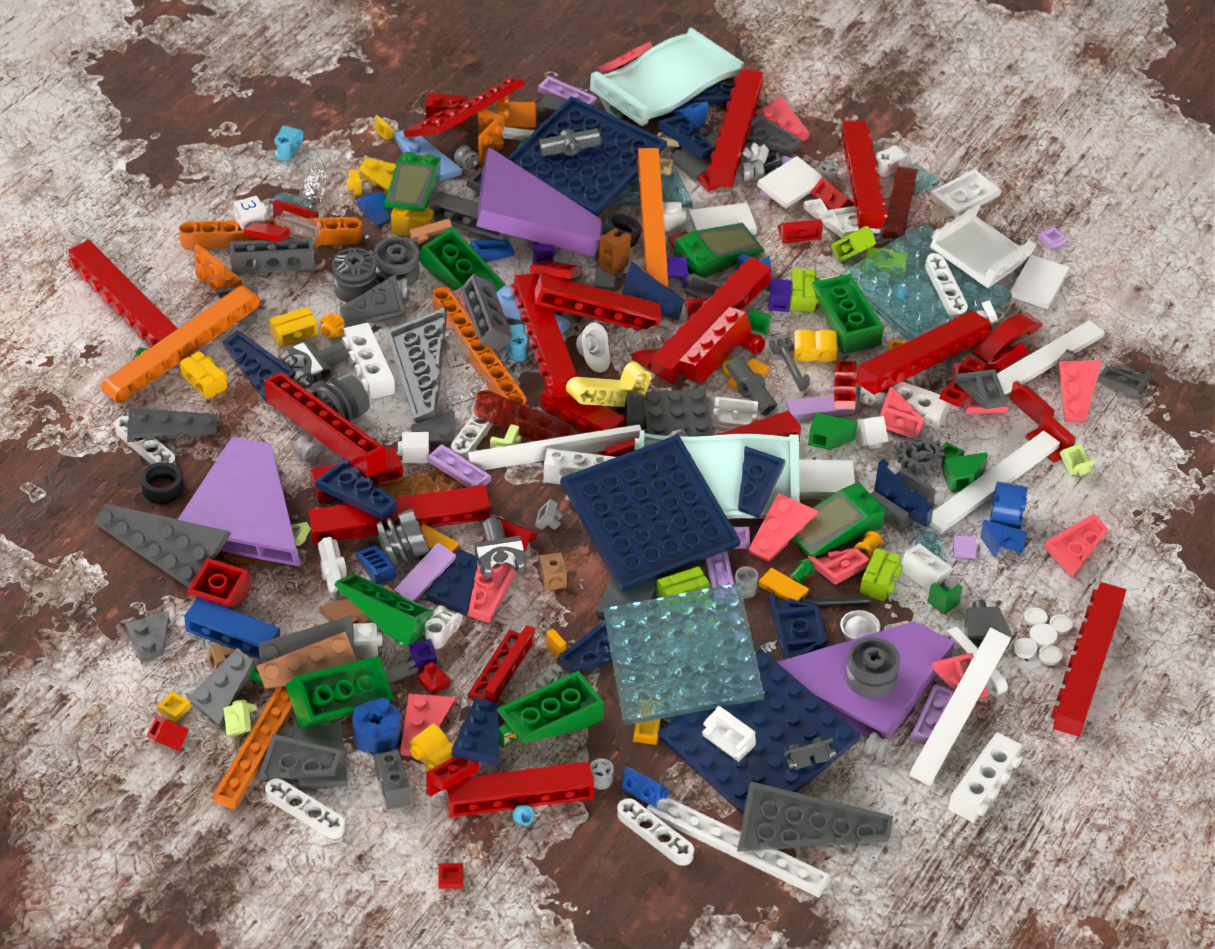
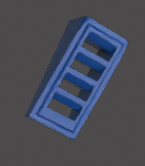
[470,240,515,262]
[355,545,396,585]

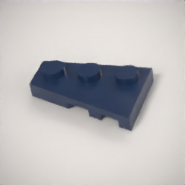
[622,262,685,320]
[738,446,786,518]
[874,459,934,527]

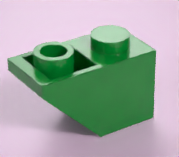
[808,413,858,450]
[943,452,988,492]

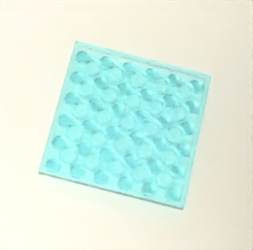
[840,222,1012,341]
[603,583,765,725]

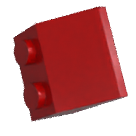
[425,93,468,126]
[187,558,251,607]

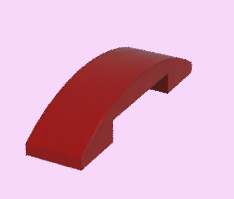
[973,313,1043,363]
[939,356,986,407]

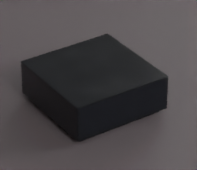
[763,152,783,173]

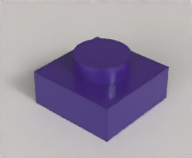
[409,640,437,667]

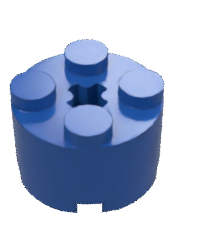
[990,481,1028,530]
[352,698,401,755]

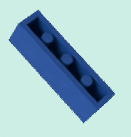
[184,598,280,659]

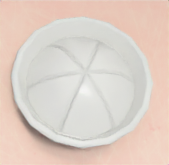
[840,610,881,641]

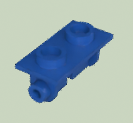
[621,767,670,808]

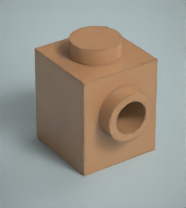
[539,552,567,591]

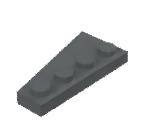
[127,408,217,442]
[259,615,354,664]

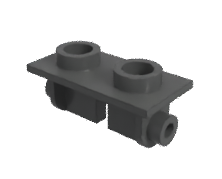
[683,273,723,300]
[784,736,836,770]

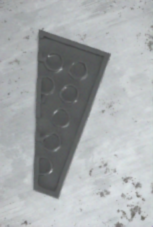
[737,782,893,852]

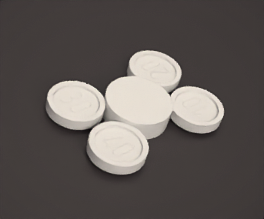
[1013,607,1073,666]

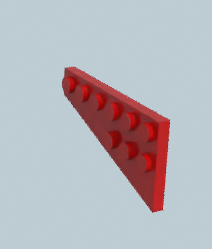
[403,77,525,138]

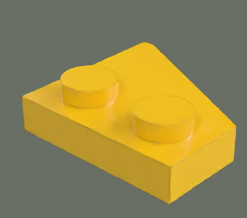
[359,158,396,195]

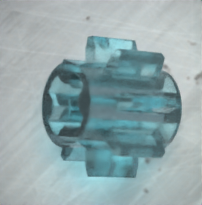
[915,531,943,556]

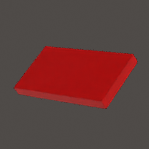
[529,260,583,279]

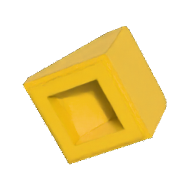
[375,115,396,141]

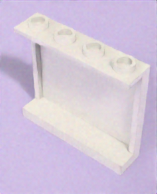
[930,205,1036,288]

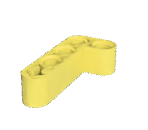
[566,362,651,407]

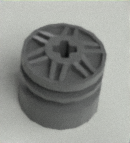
[333,248,377,302]
[313,372,370,421]
[376,508,430,566]

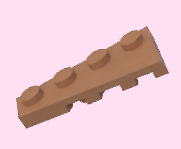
[256,632,357,689]

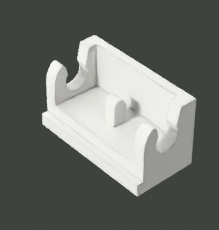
[712,397,758,430]
[901,544,953,592]
[702,706,756,762]

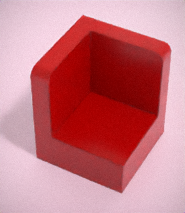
[146,715,189,751]

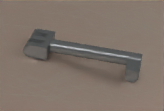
[769,337,810,392]

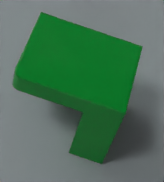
[928,583,963,615]

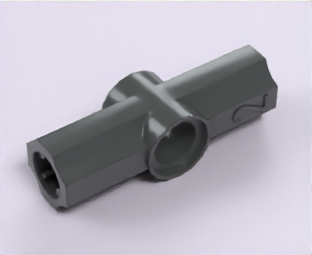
[539,128,601,157]
[726,355,778,416]

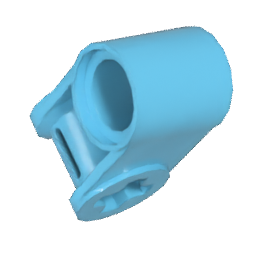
[275,126,304,161]
[505,324,528,362]

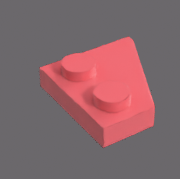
[931,653,989,701]

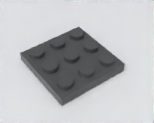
[644,389,713,437]

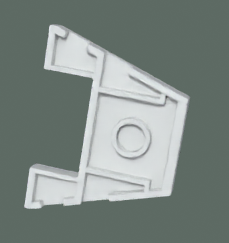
[803,199,880,238]

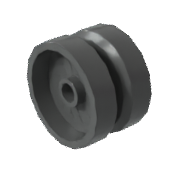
[374,237,420,287]
[845,637,900,698]

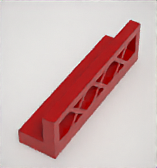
[468,625,535,702]

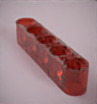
[883,166,917,240]
[474,390,575,441]

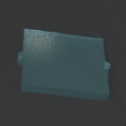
[892,163,939,196]
[270,192,315,209]

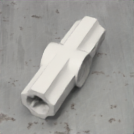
[318,537,347,601]

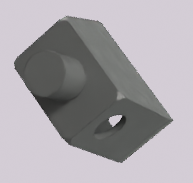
[964,600,1011,649]

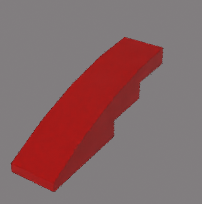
[834,361,856,410]

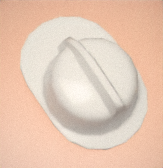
[576,323,610,373]

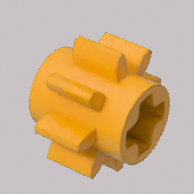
[319,312,345,339]

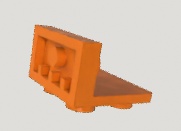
[497,95,536,130]
[478,108,504,167]
[194,244,242,291]

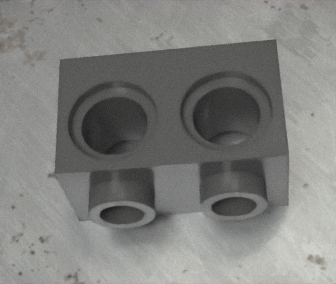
[374,749,411,810]

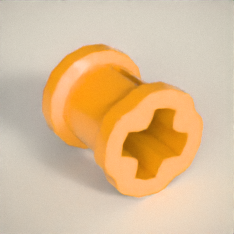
[854,531,883,559]

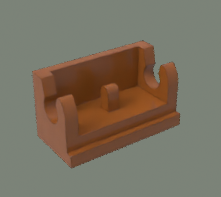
[598,229,631,276]

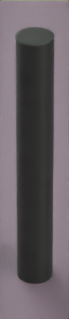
[801,596,870,607]

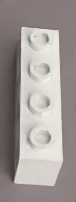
[342,323,395,400]
[859,382,949,429]
[544,448,615,484]
[948,732,1023,823]

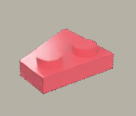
[880,387,925,438]
[808,548,870,585]

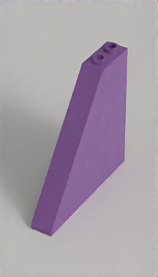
[476,148,603,257]
[178,437,300,566]
[777,621,955,739]

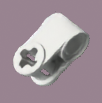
[876,145,911,178]
[425,605,462,649]

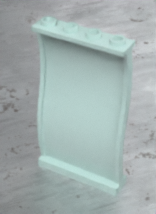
[590,28,744,126]
[635,430,800,519]

